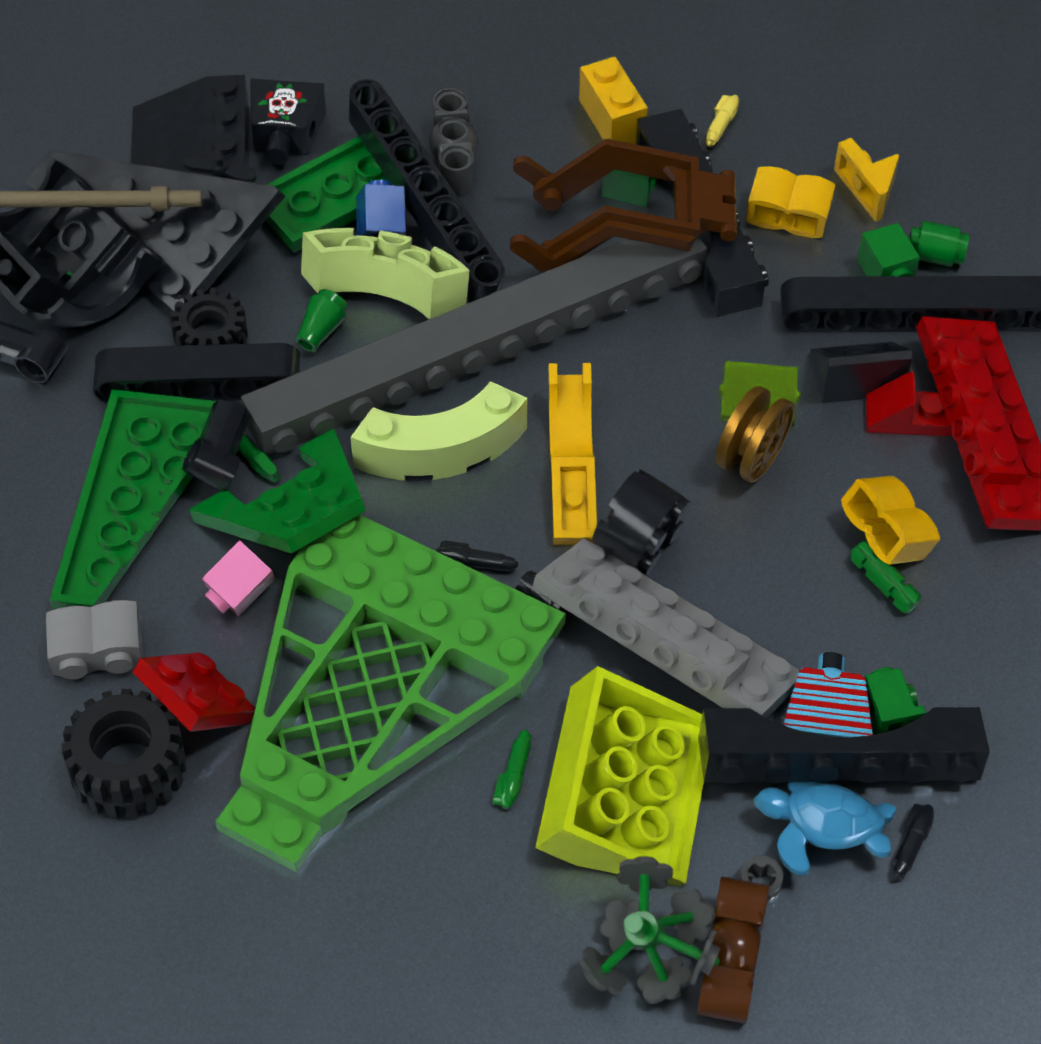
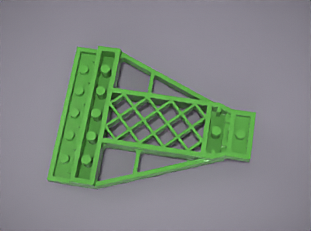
[215,514,566,873]

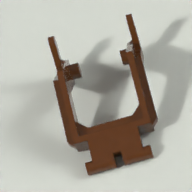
[510,139,737,273]

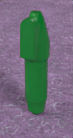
[238,433,281,483]
[493,730,531,809]

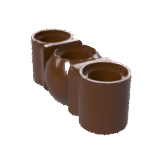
[697,876,769,1024]

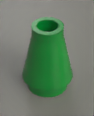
[295,289,348,353]

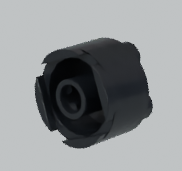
[592,469,691,575]

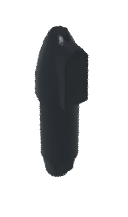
[436,540,518,571]
[893,803,934,880]

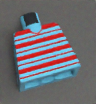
[783,652,872,737]

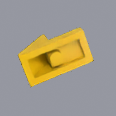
[834,137,900,222]

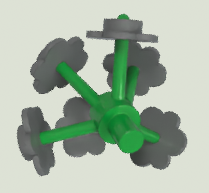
[580,856,721,1004]

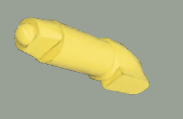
[705,95,739,147]

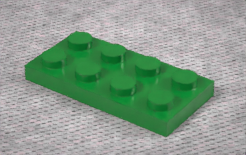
[265,136,388,252]

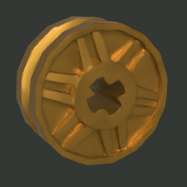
[715,386,795,483]

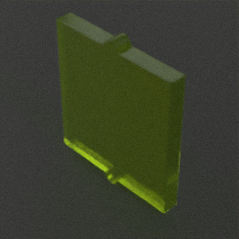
[719,361,801,427]

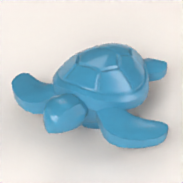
[754,781,896,876]

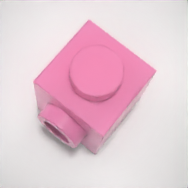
[202,540,275,617]

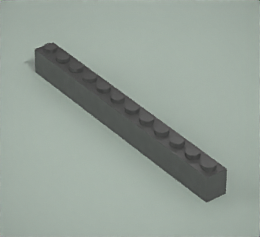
[241,236,707,457]

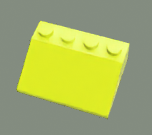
[535,666,704,886]

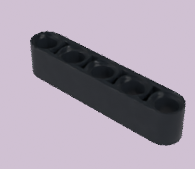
[93,343,300,404]

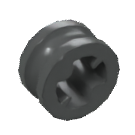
[739,855,783,904]

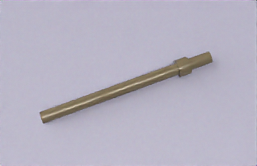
[0,186,202,211]

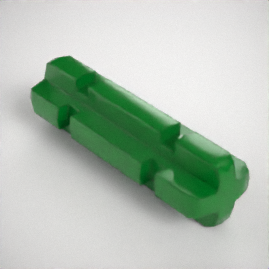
[850,540,921,614]

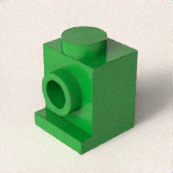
[865,667,926,735]

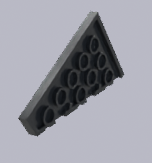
[25,151,285,311]

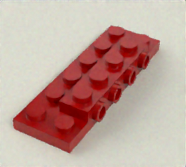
[916,316,1041,531]

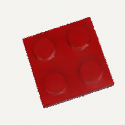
[132,652,255,732]

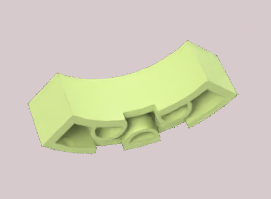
[301,228,470,319]
[351,381,527,480]

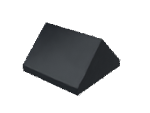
[811,341,912,403]

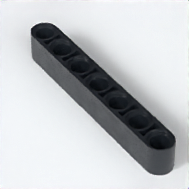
[349,79,505,302]
[780,276,1041,332]

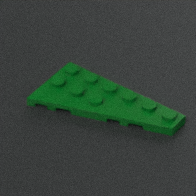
[50,389,216,610]

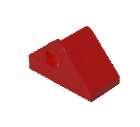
[866,372,952,437]

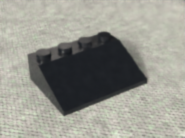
[131,75,249,179]

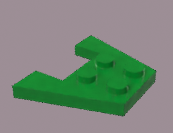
[189,428,366,554]

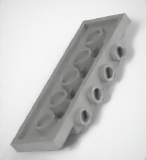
[532,538,799,718]

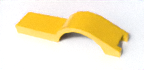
[548,363,597,545]

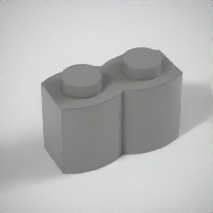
[46,600,143,679]

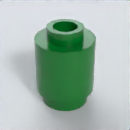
[909,220,969,267]

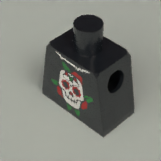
[250,78,326,165]

